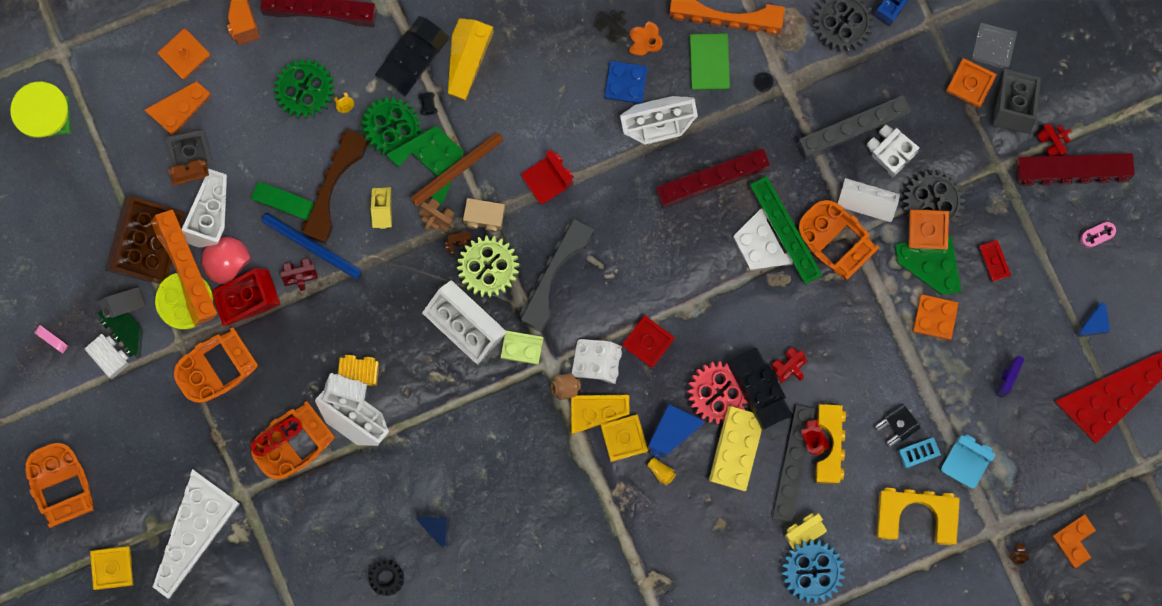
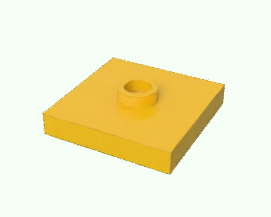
[600,414,648,462]
[90,546,134,590]

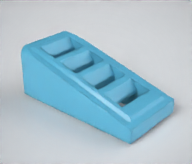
[897,437,941,469]

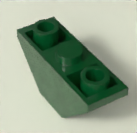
[98,311,143,359]

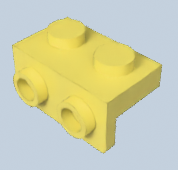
[784,513,827,552]

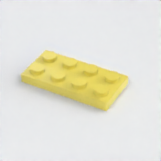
[709,406,762,491]

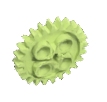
[457,236,519,298]

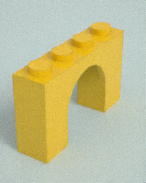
[876,488,960,546]

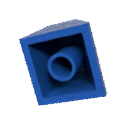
[648,404,704,459]

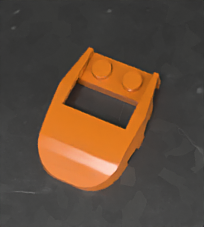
[799,200,880,280]
[174,328,259,403]
[251,401,335,479]
[25,443,94,528]

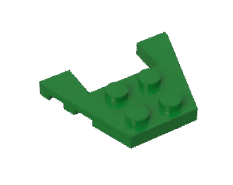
[385,126,464,206]

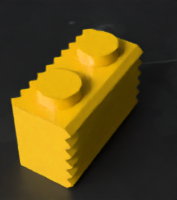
[338,355,379,386]

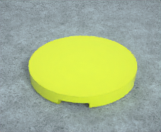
[10,82,68,138]
[155,273,213,330]

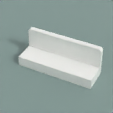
[837,178,900,222]

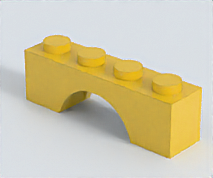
[815,404,846,485]

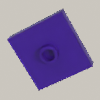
[996,355,1024,398]

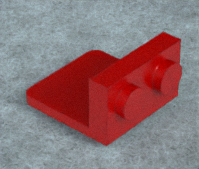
[522,149,574,205]

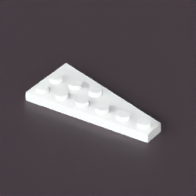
[153,469,240,599]

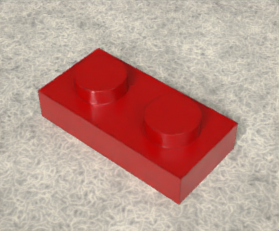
[979,240,1011,283]

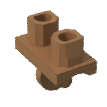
[419,198,455,233]

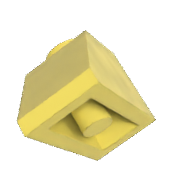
[371,187,392,229]

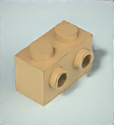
[463,198,505,232]

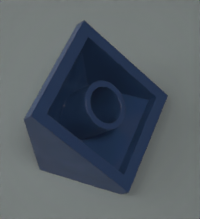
[416,517,449,550]

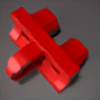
[772,347,808,383]
[802,420,830,455]

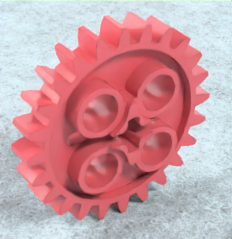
[687,362,748,425]

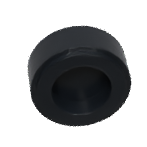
[754,72,774,92]

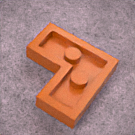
[1052,514,1096,569]

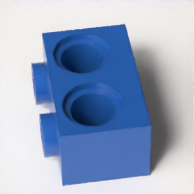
[875,0,909,26]

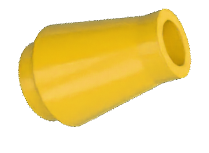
[647,458,676,486]

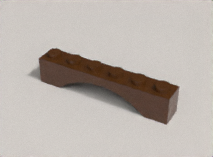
[302,129,370,245]

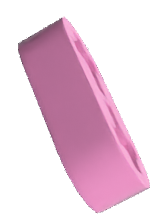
[1080,222,1116,248]
[34,325,69,353]

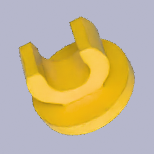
[334,92,354,113]

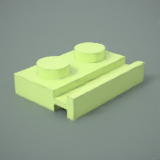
[501,331,543,365]

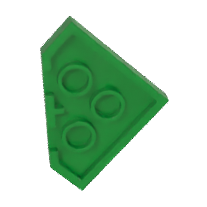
[894,236,961,296]

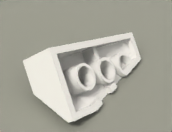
[182,169,227,248]

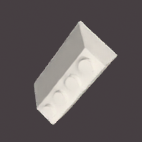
[422,280,507,365]

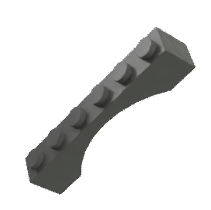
[797,95,911,161]
[520,219,594,333]

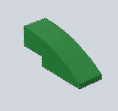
[251,182,314,221]

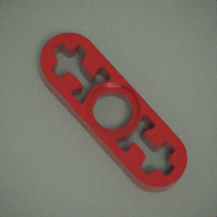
[251,417,303,457]

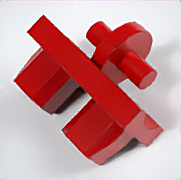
[1037,123,1072,156]

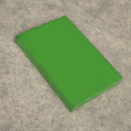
[690,33,730,91]

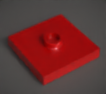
[621,315,675,369]

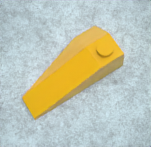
[448,18,494,101]

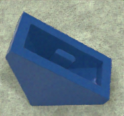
[1076,302,1110,337]

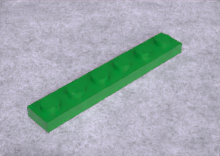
[750,176,822,285]

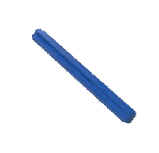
[262,213,362,279]

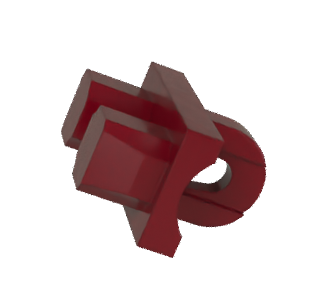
[280,258,318,291]

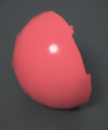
[201,236,251,284]

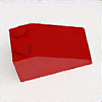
[212,268,281,327]

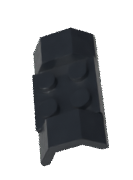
[375,16,450,97]
[727,348,793,431]

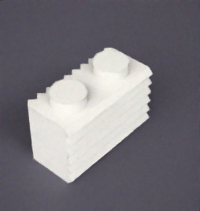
[85,334,130,379]
[322,373,367,412]

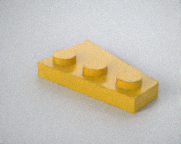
[571,395,629,435]

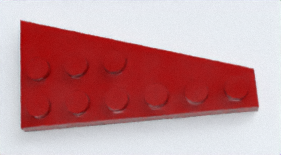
[1054,352,1162,444]

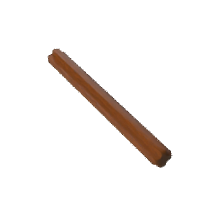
[411,133,503,206]

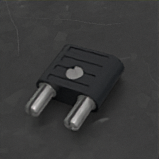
[875,403,921,447]

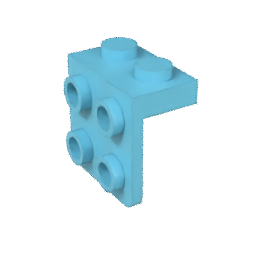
[941,435,996,489]

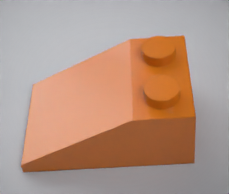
[227,0,260,45]

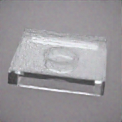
[971,23,1017,69]

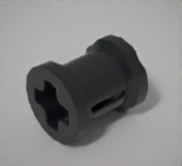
[418,92,438,116]

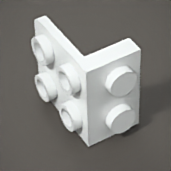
[572,339,622,384]

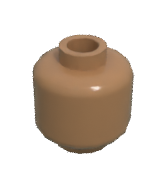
[551,374,581,400]

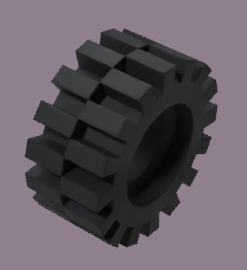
[368,560,404,596]

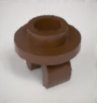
[1010,543,1029,564]

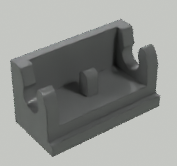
[98,287,146,318]

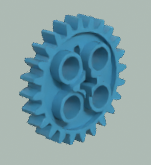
[781,540,845,603]

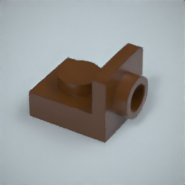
[445,231,472,257]

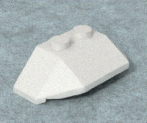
[620,96,698,144]
[315,390,389,446]

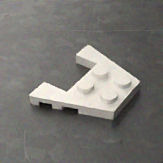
[733,208,793,271]

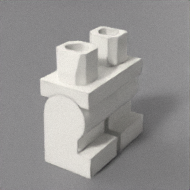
[867,125,919,178]

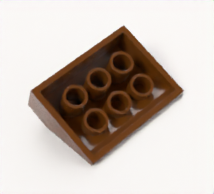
[105,196,185,284]

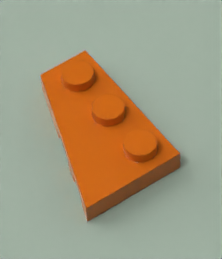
[144,81,211,136]

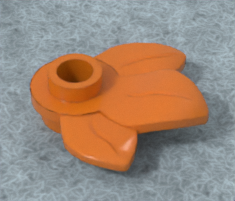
[629,21,663,56]

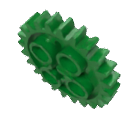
[273,58,335,119]
[360,97,422,156]

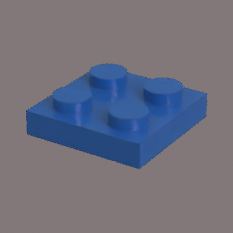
[605,61,648,104]

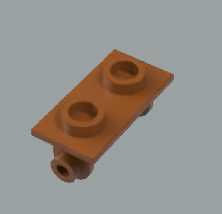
[168,158,209,186]

